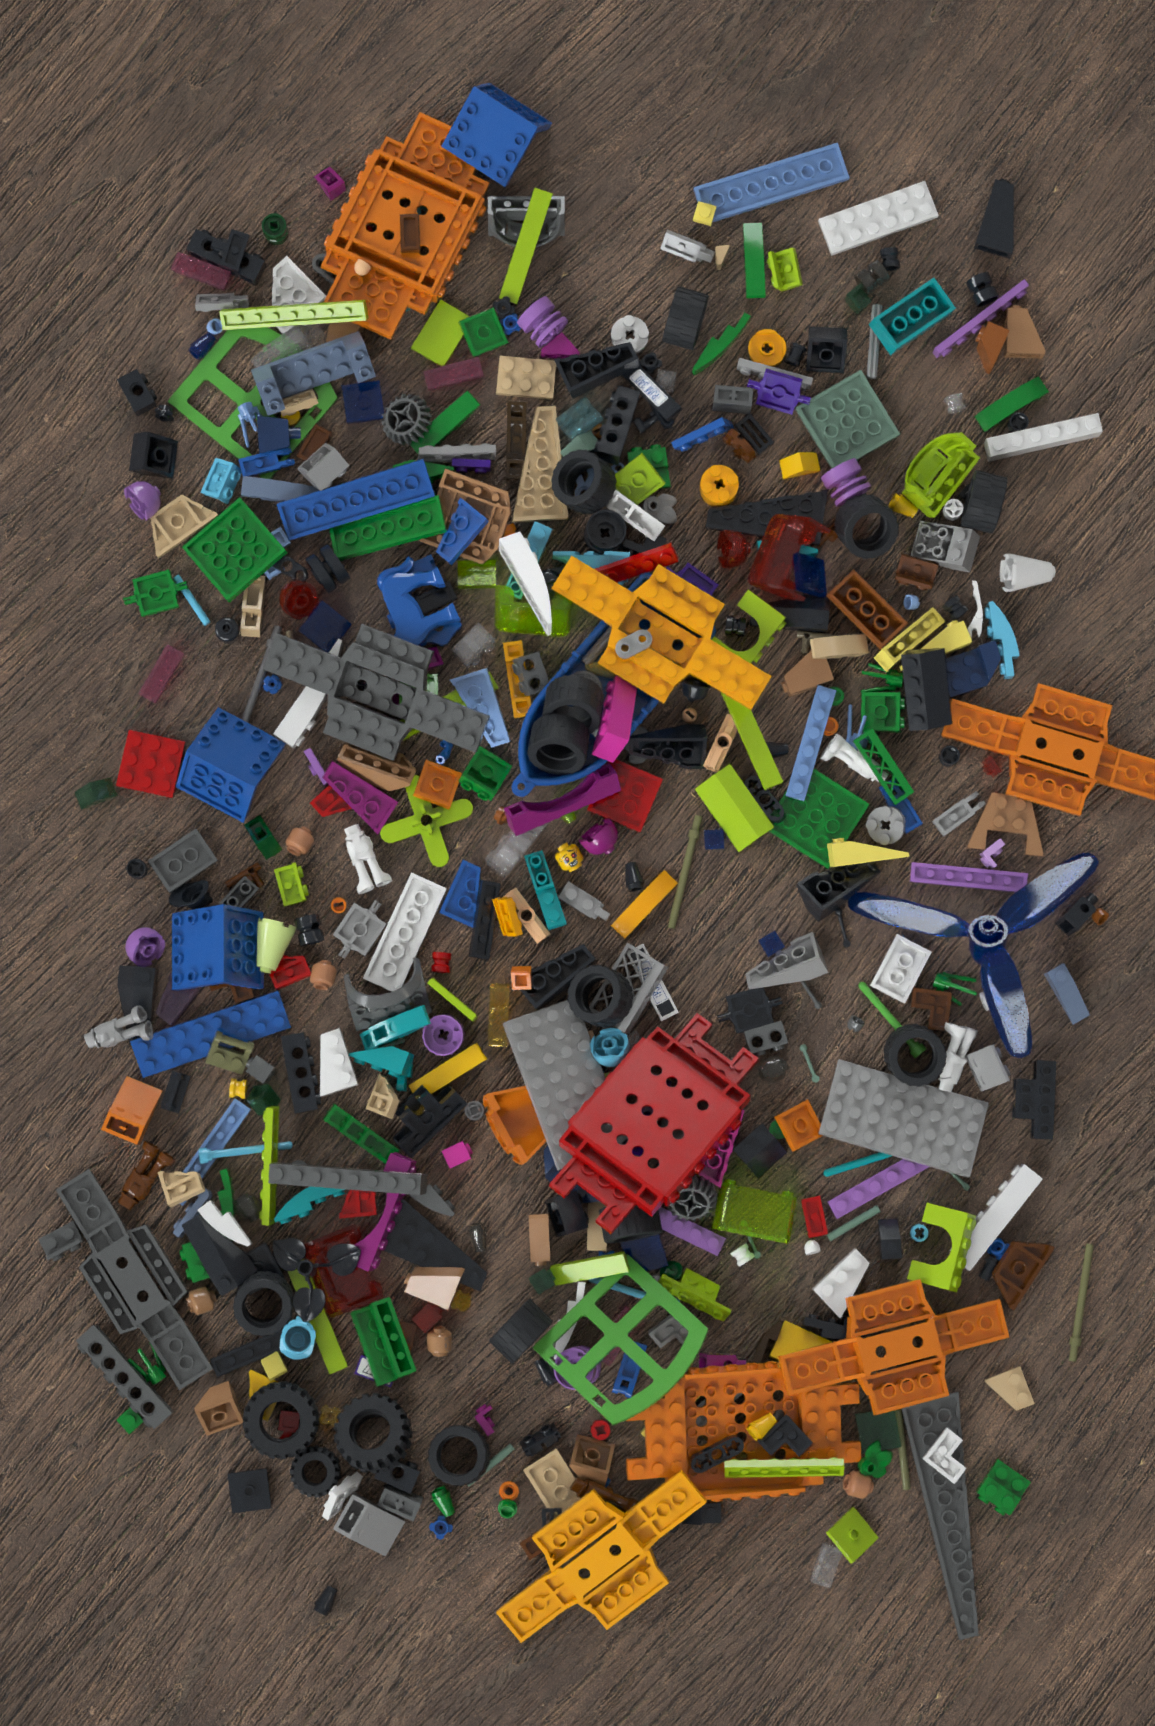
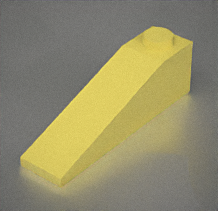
[874,607,945,672]
[898,620,972,672]
[827,838,910,867]

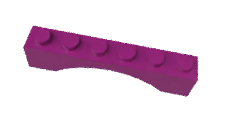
[504,763,621,836]
[354,1152,417,1272]

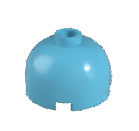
[590,1028,630,1067]

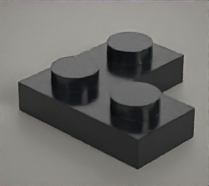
[758,1414,814,1457]

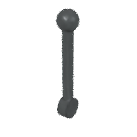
[800,981,822,1009]

